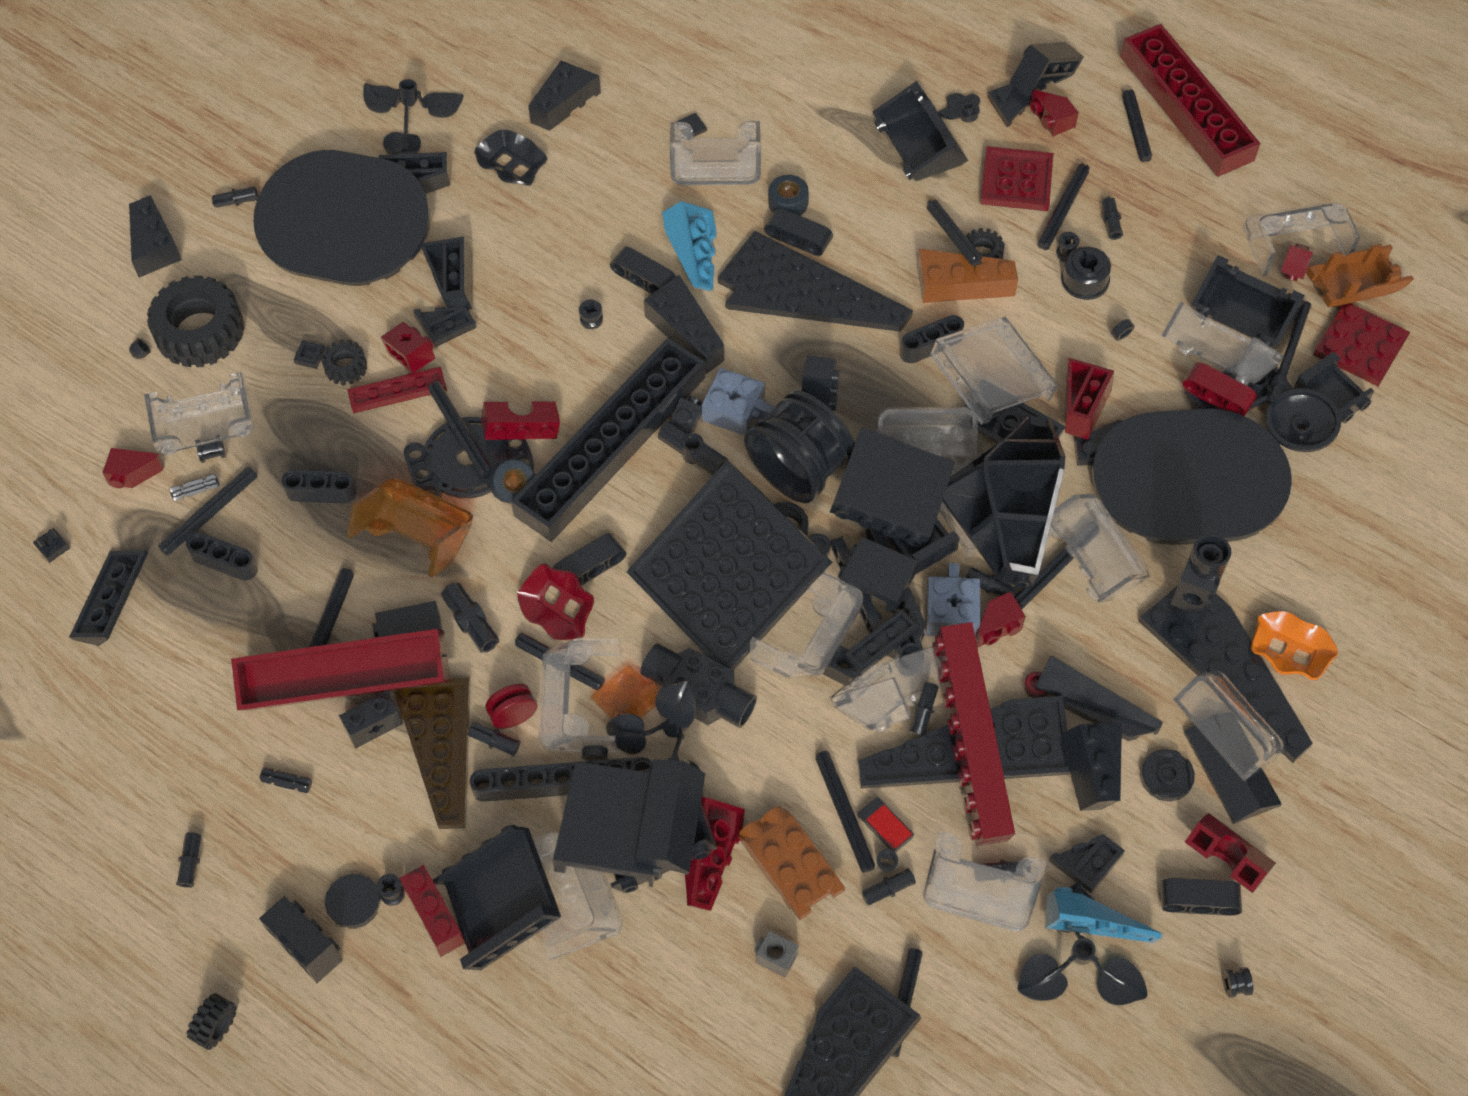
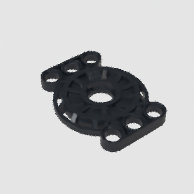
[403,417,534,506]

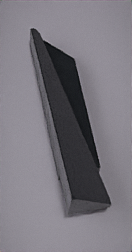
[1035,656,1163,741]

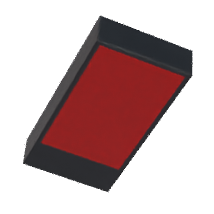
[857,796,914,853]

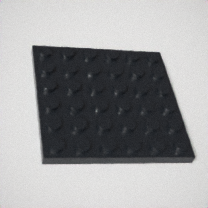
[626,460,833,670]

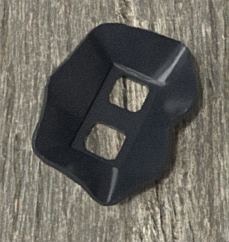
[474,129,547,186]

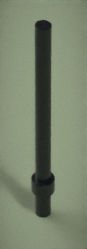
[1268,301,1312,403]

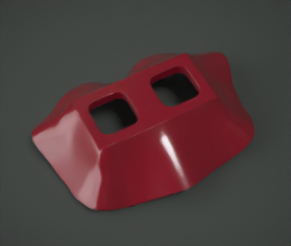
[517,563,594,640]

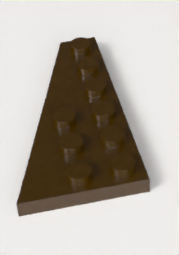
[394,678,470,829]

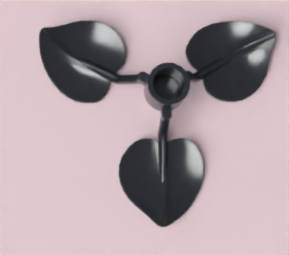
[363,79,463,154]
[606,680,704,797]
[1017,883,1148,1006]

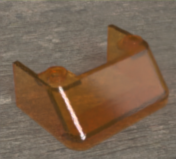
[346,479,473,578]

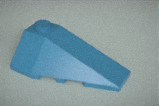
[662,201,717,291]
[1045,887,1162,943]

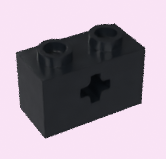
[339,691,402,749]

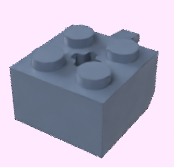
[702,368,775,434]
[926,563,980,638]

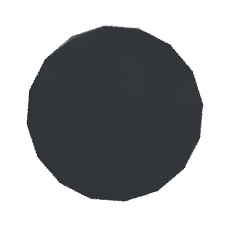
[1140,749,1195,802]
[325,874,381,929]

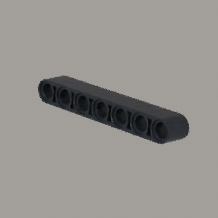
[469,757,652,802]

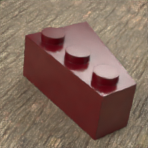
[1065,357,1114,440]

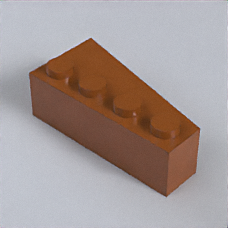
[917,249,1018,303]

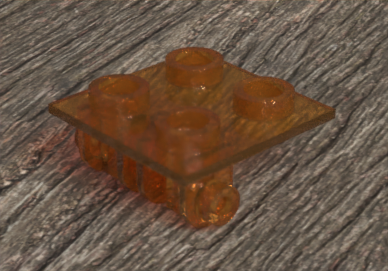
[590,665,658,719]

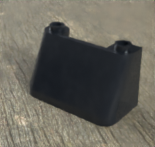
[872,81,969,182]
[1191,255,1305,350]

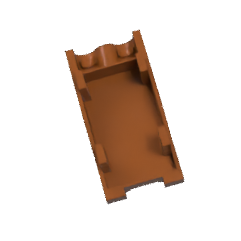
[1306,244,1414,308]
[738,806,845,921]

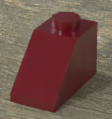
[1281,241,1314,281]
[102,448,164,489]

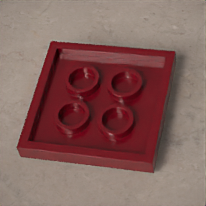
[980,146,1054,211]
[1313,303,1410,387]

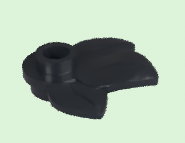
[939,93,980,122]

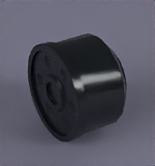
[1061,246,1111,300]

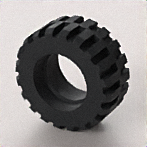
[147,275,244,367]

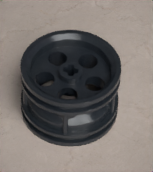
[744,391,855,503]

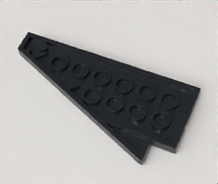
[718,231,913,332]

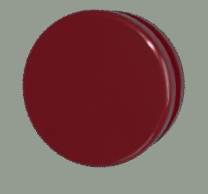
[485,684,538,729]

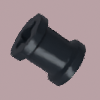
[1056,232,1080,262]
[196,436,226,463]
[376,874,405,906]

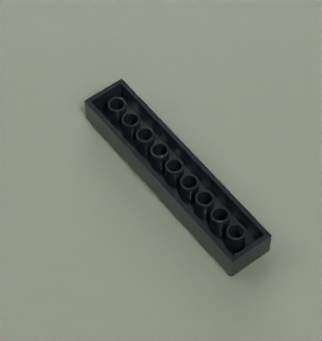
[511,338,706,543]

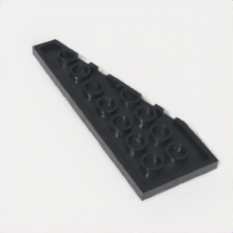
[1139,585,1313,763]
[858,696,1071,789]
[784,966,921,1096]

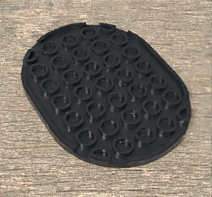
[254,150,431,286]
[1092,409,1292,545]

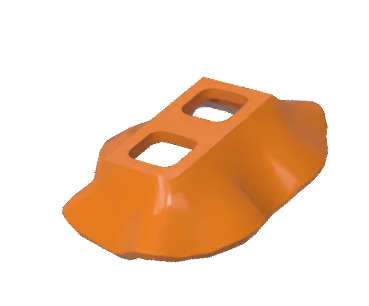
[1251,611,1338,680]

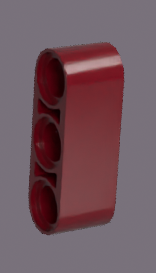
[1182,362,1257,416]

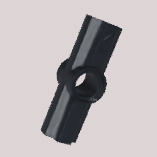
[658,421,728,475]
[441,583,499,653]

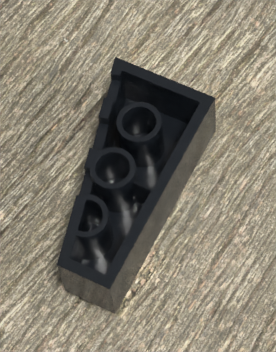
[644,275,725,374]

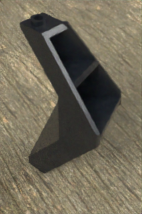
[942,415,1066,588]

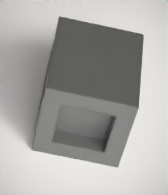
[754,931,799,978]

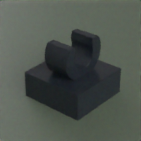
[33,528,70,563]

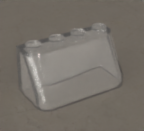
[875,407,978,457]
[1173,671,1284,781]

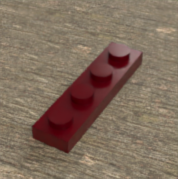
[347,367,447,414]

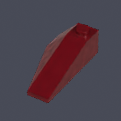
[685,797,745,911]

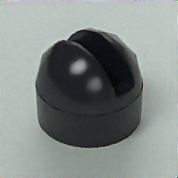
[129,338,151,359]
[876,849,898,872]

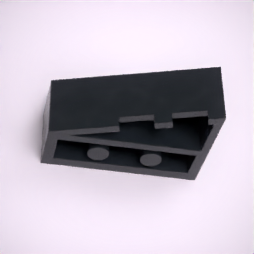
[1010,42,1084,97]
[528,61,601,131]
[379,152,450,194]
[129,195,182,278]
[420,236,473,310]
[801,355,840,411]
[1061,723,1122,811]
[259,896,342,984]

